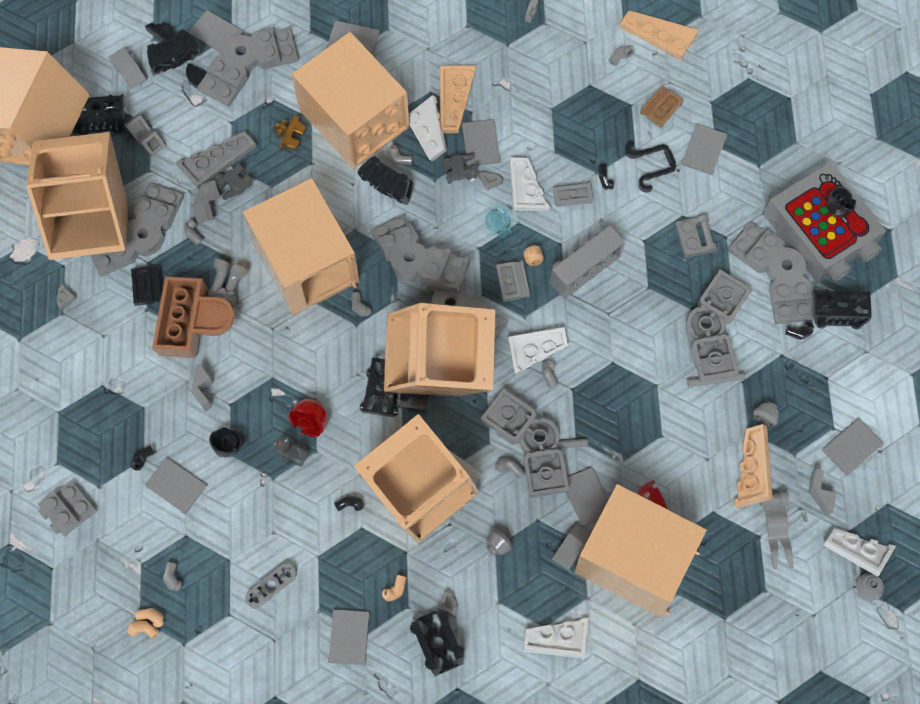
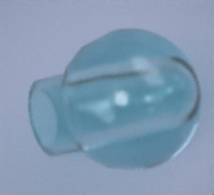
[485,208,513,239]

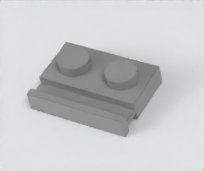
[496,260,530,302]

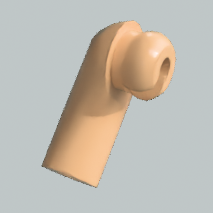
[135,608,164,627]

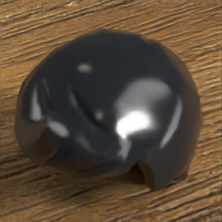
[826,186,856,218]
[209,427,245,458]

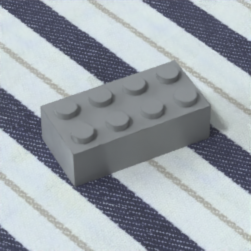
[550,226,625,300]

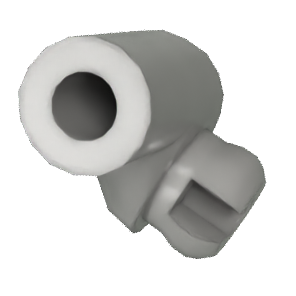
[609,46,634,66]
[388,145,412,165]
[184,219,203,246]
[351,292,371,317]
[542,360,558,388]
[163,562,182,591]

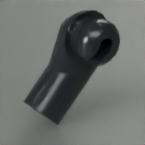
[598,164,614,190]
[785,322,814,340]
[131,445,155,471]
[334,495,364,512]

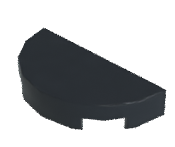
[145,22,174,42]
[186,63,207,88]

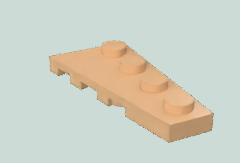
[619,10,699,60]
[440,65,476,133]
[734,424,773,508]

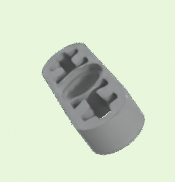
[245,563,296,609]

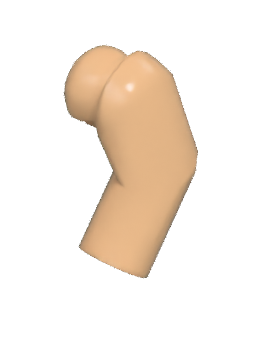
[382,575,406,601]
[127,621,159,639]

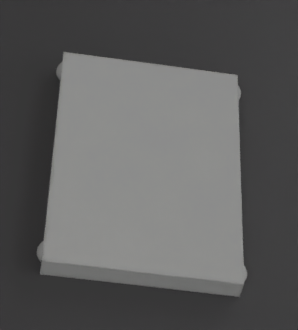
[188,10,244,55]
[327,21,380,55]
[461,119,500,166]
[682,124,727,175]
[822,419,884,476]
[145,458,207,514]
[566,467,608,527]
[328,609,370,665]

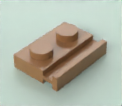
[640,85,684,128]

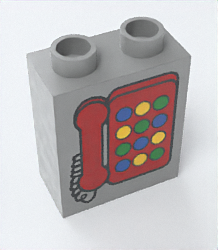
[763,162,886,284]

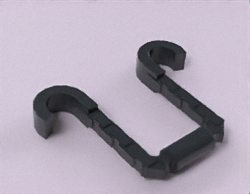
[625,141,677,193]

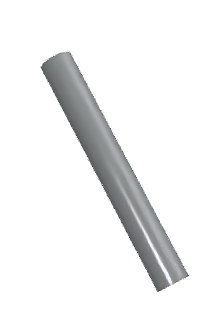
[687,372,746,387]
[557,438,588,449]

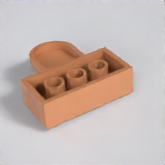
[152,277,235,358]

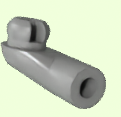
[495,458,525,478]

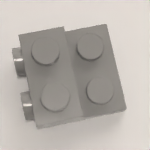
[38,481,97,537]

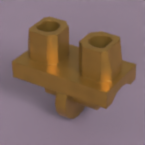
[273,115,306,151]

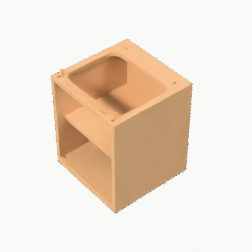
[292,32,410,170]
[0,47,90,166]
[26,132,129,260]
[243,178,359,316]
[384,303,495,397]
[354,414,480,543]
[574,484,707,618]

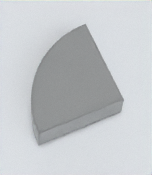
[525,0,538,23]
[478,172,503,191]
[57,284,76,311]
[437,590,457,618]

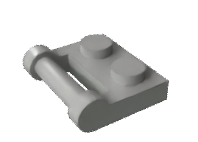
[675,215,718,258]

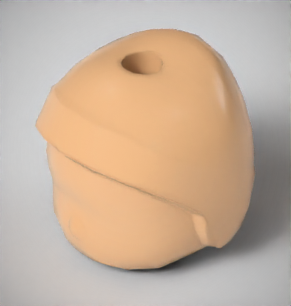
[523,245,544,266]

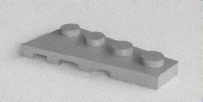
[176,131,257,190]

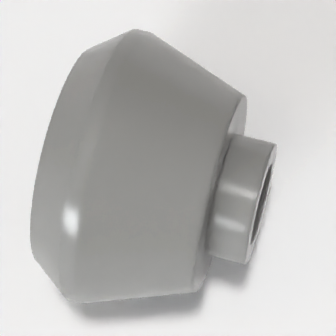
[753,402,779,427]
[486,530,512,556]
[856,573,884,601]

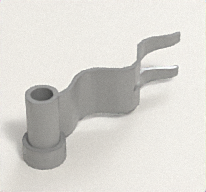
[759,490,793,569]

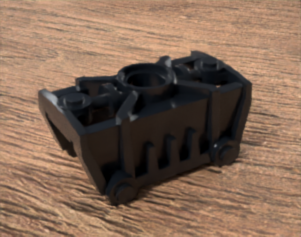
[147,29,201,76]
[74,94,124,135]
[357,156,414,205]
[813,289,872,330]
[360,358,399,417]
[410,609,464,677]

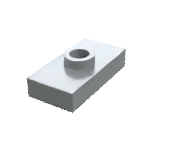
[553,183,593,207]

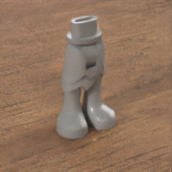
[206,258,248,303]

